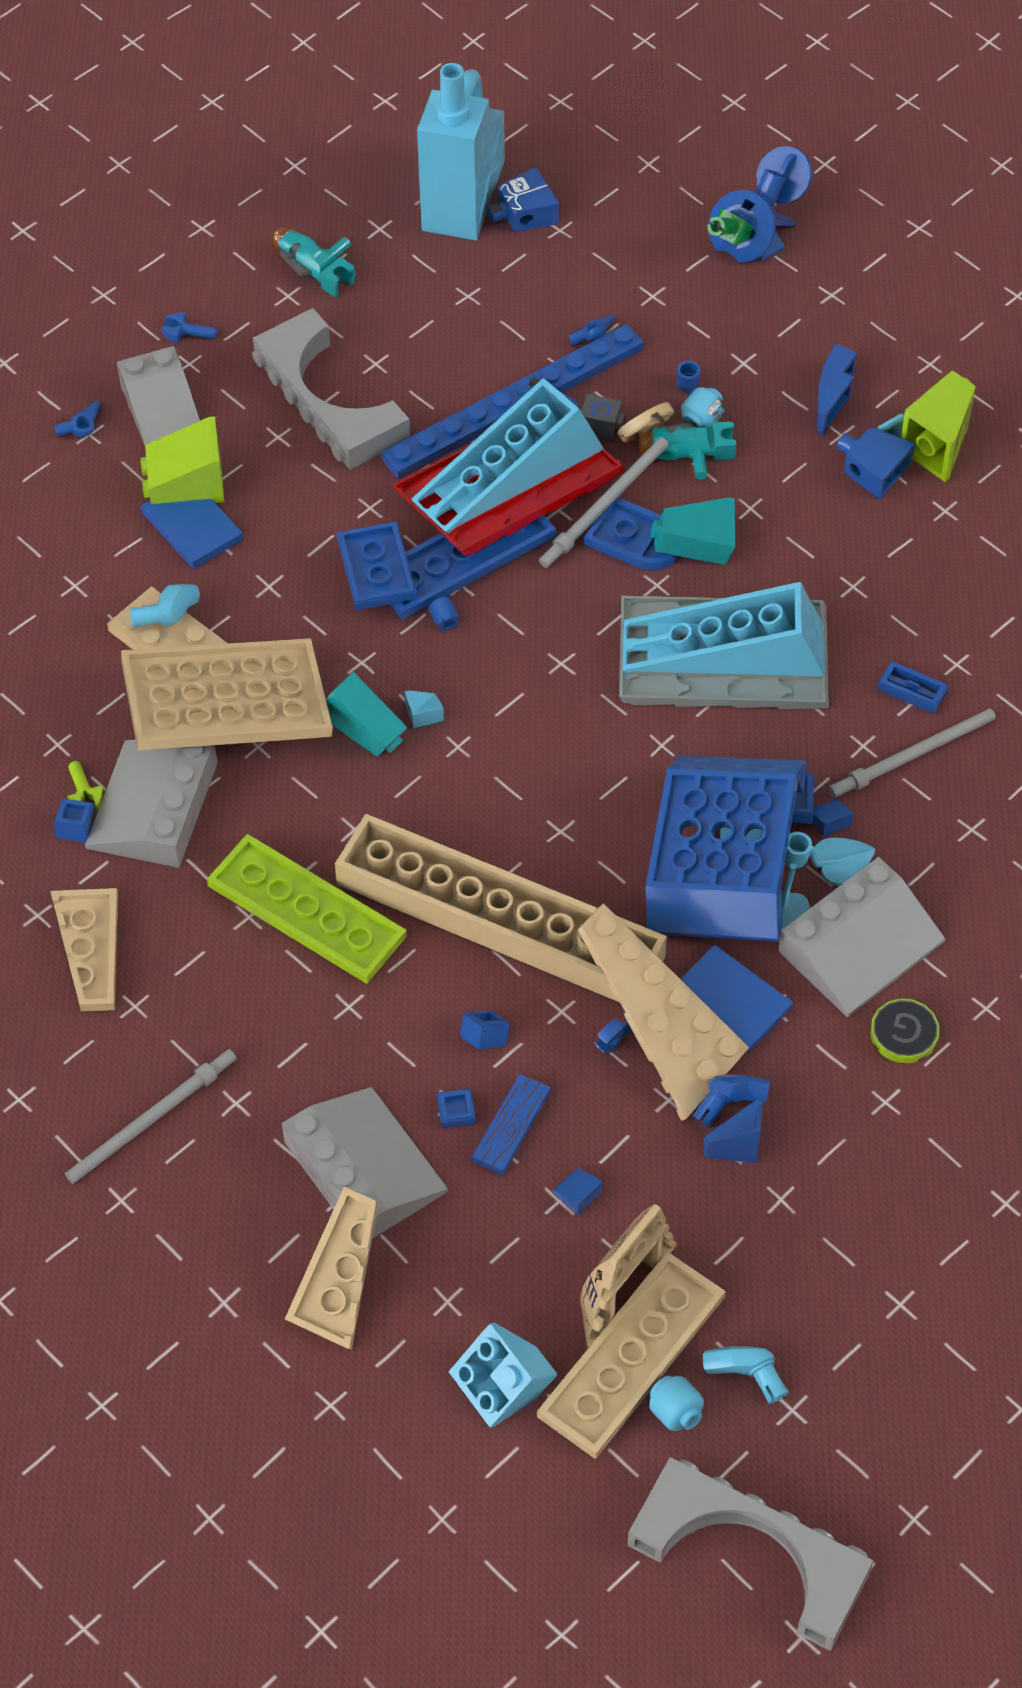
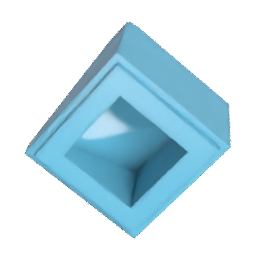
[404,691,444,729]

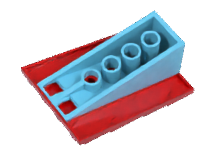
[392,378,626,556]

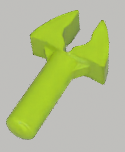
[68,761,104,812]

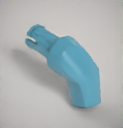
[130,584,200,628]
[703,1346,789,1404]

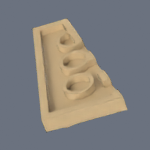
[50,888,118,1012]
[285,1186,379,1349]

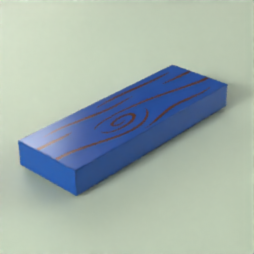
[472,1074,550,1176]

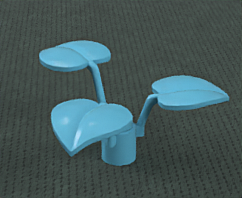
[720,827,875,939]

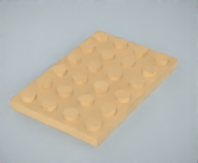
[121,638,333,751]

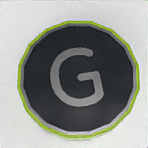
[871,999,939,1064]

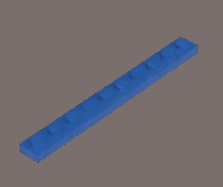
[381,324,644,479]

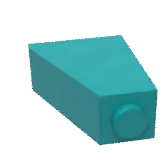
[651,497,735,565]
[326,672,407,757]

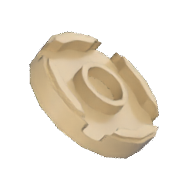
[617,402,674,443]

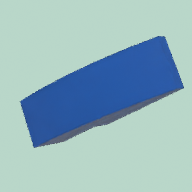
[816,344,857,435]

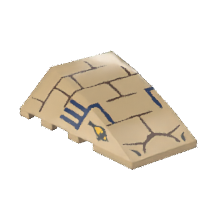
[580,1204,677,1347]

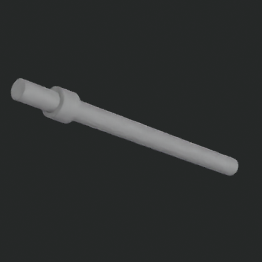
[539,437,669,568]
[828,708,996,798]
[64,1049,237,1184]

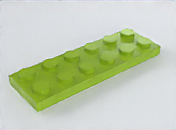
[207,834,407,984]

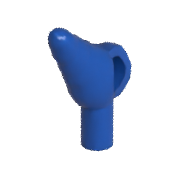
[568,315,615,346]
[54,401,101,438]

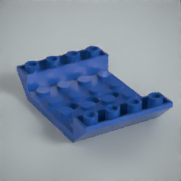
[645,755,808,942]

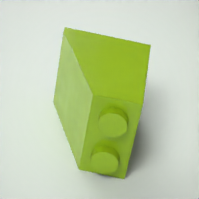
[901,370,976,482]
[141,416,225,504]

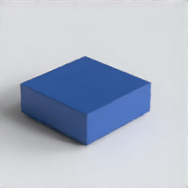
[437,1088,476,1129]

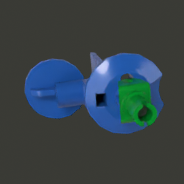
[707,146,813,263]

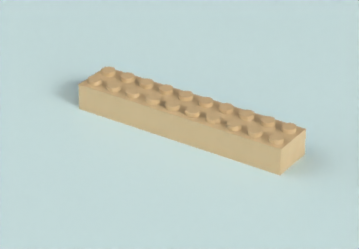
[335,814,667,1002]

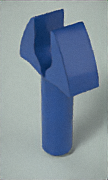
[161,313,218,344]
[594,1018,633,1053]

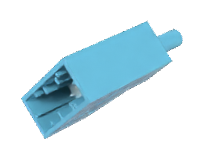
[417,63,505,241]

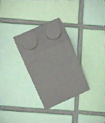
[117,346,200,445]

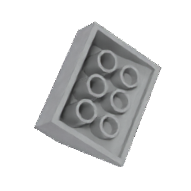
[85,739,218,868]
[778,857,945,1018]
[282,1087,448,1239]

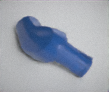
[692,1075,770,1128]

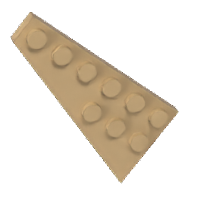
[578,904,749,1121]

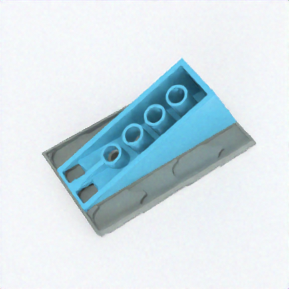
[619,582,829,710]

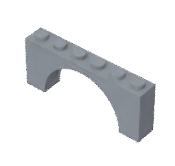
[252,308,410,470]
[628,1457,873,1651]

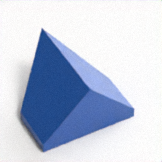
[703,1099,762,1163]

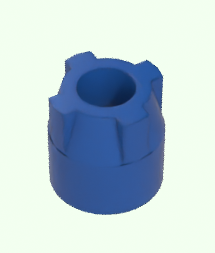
[676,361,701,394]
[428,597,460,632]

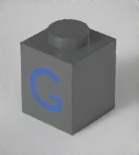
[581,394,626,443]

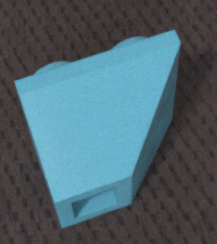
[449,1323,558,1428]

